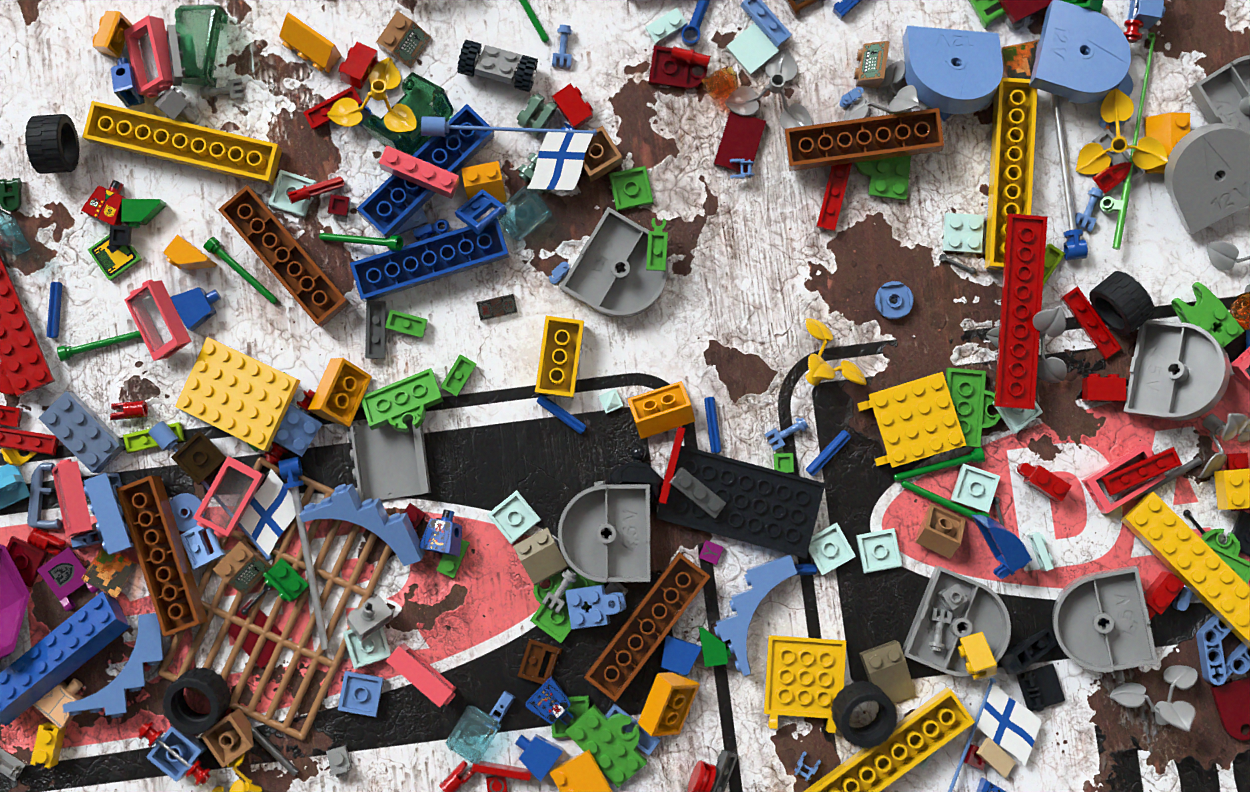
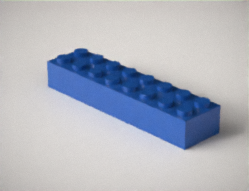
[357,104,494,238]
[350,218,510,302]
[0,591,130,726]

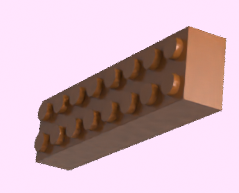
[785,108,944,171]
[218,185,350,328]
[116,475,208,637]
[584,552,711,702]

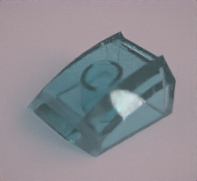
[498,186,552,241]
[0,209,31,256]
[446,705,501,764]

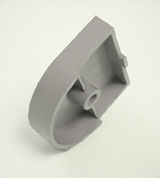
[1188,55,1250,134]
[1164,123,1250,235]
[560,207,668,318]
[1124,320,1230,421]
[558,484,650,582]
[902,565,1011,677]
[1052,565,1158,672]

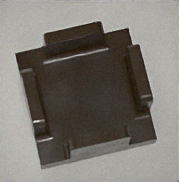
[171,430,227,485]

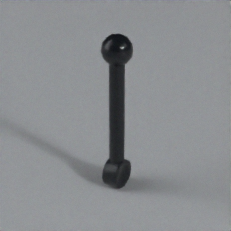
[1183,510,1205,535]
[241,584,272,616]

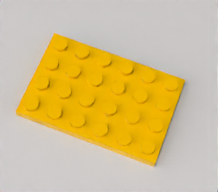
[175,337,301,452]

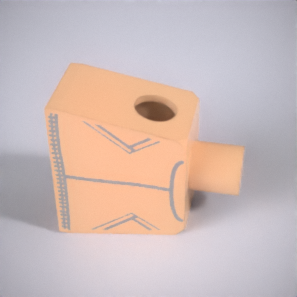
[33,678,83,729]

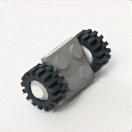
[457,39,538,92]

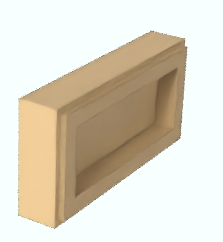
[976,738,1016,778]

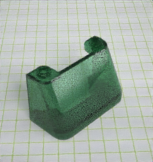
[175,4,229,88]
[362,72,453,156]

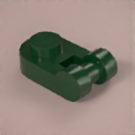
[0,178,22,213]

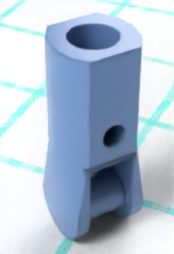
[71,530,104,550]
[1172,585,1194,611]
[486,691,515,727]

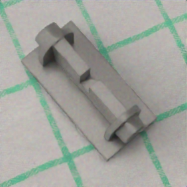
[0,747,26,781]

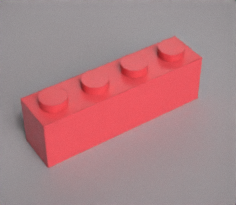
[379,146,460,199]

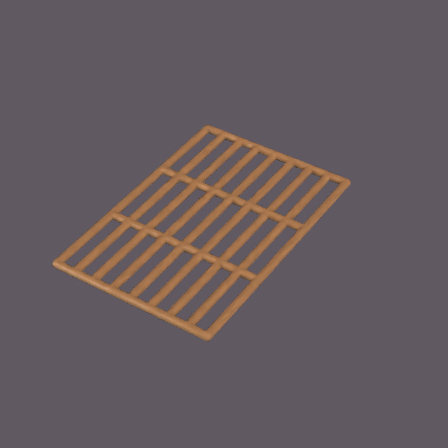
[158,457,392,741]

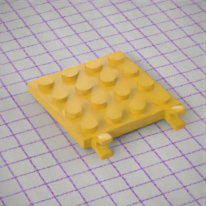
[857,372,966,468]
[764,635,846,733]

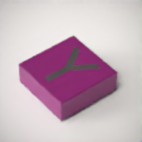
[698,540,724,565]

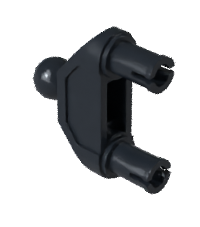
[608,446,664,503]

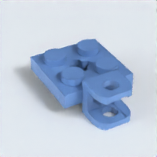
[565,585,626,629]

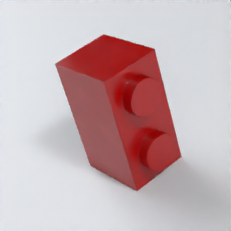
[338,42,378,90]
[552,83,594,130]
[1082,374,1126,402]

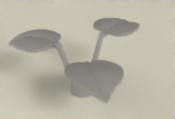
[725,48,812,129]
[843,60,920,121]
[1206,241,1250,305]
[986,306,1067,383]
[1198,413,1250,479]
[1110,665,1197,732]

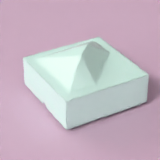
[598,389,623,414]

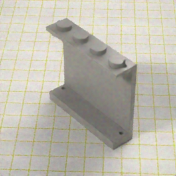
[348,419,431,502]

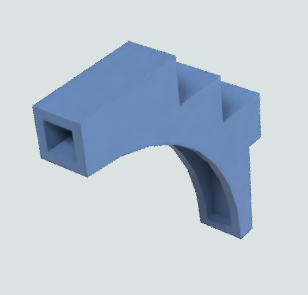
[299,484,425,566]
[714,554,797,676]
[63,613,164,718]

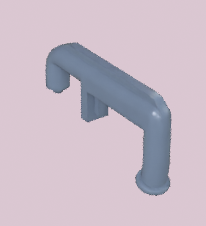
[27,462,62,530]

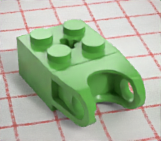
[1171,282,1244,347]

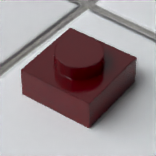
[327,194,351,217]
[402,503,426,530]
[964,744,986,771]

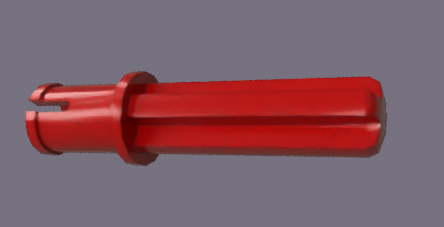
[287,176,345,204]

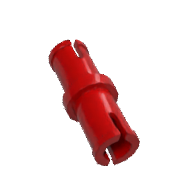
[671,46,711,67]

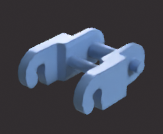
[839,87,864,107]
[730,159,755,179]
[549,262,570,284]
[794,751,821,782]

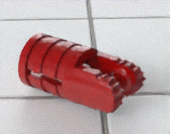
[110,400,148,421]
[27,527,66,556]
[439,760,476,792]

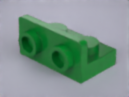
[263,558,309,602]

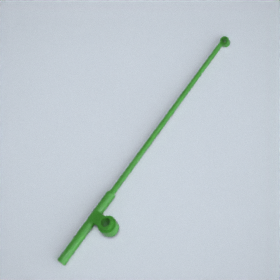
[1100,32,1156,250]

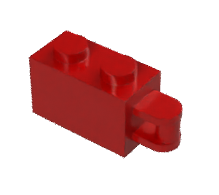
[1017,463,1072,502]
[1144,571,1185,620]

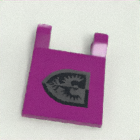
[37,547,100,612]

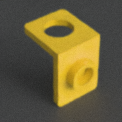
[0,448,37,466]

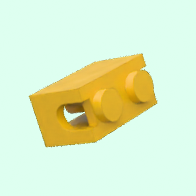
[958,632,997,681]
[30,722,67,768]

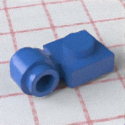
[412,219,450,241]

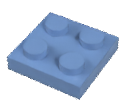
[338,671,384,717]

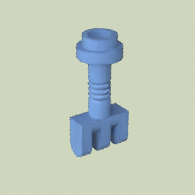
[552,25,572,68]
[1075,187,1104,232]
[764,417,808,451]

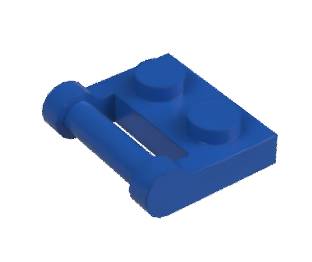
[455,189,507,235]

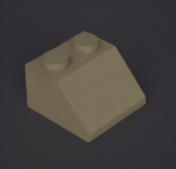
[513,528,569,586]

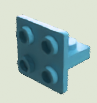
[0,464,30,510]

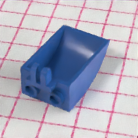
[972,515,1032,579]

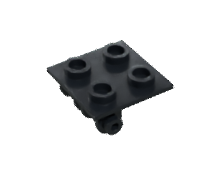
[1016,663,1065,712]

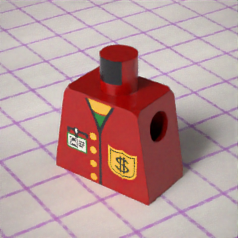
[81,180,127,226]

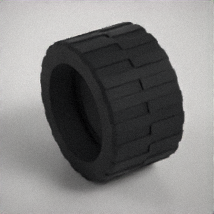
[25,114,80,174]
[1089,271,1155,335]
[162,667,231,735]
[831,681,898,748]

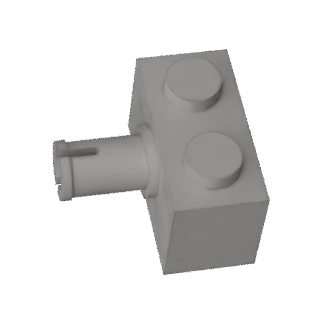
[154,87,199,124]
[347,595,393,642]

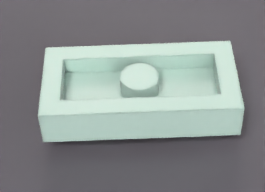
[645,8,687,45]
[1027,532,1054,571]

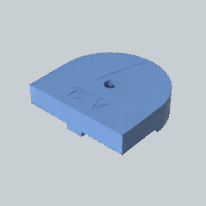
[1029,0,1131,104]
[903,26,1003,114]

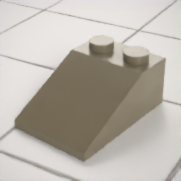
[859,640,916,707]

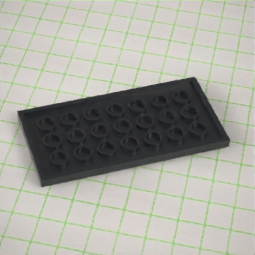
[656,445,826,558]

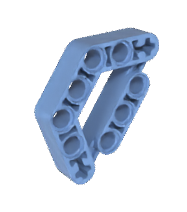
[1196,614,1250,685]

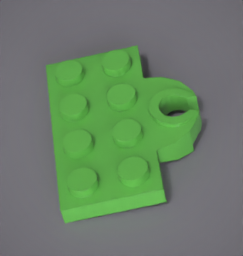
[854,155,911,201]
[361,368,443,432]
[945,368,1001,448]
[1201,528,1250,584]
[530,566,605,643]
[565,705,647,787]

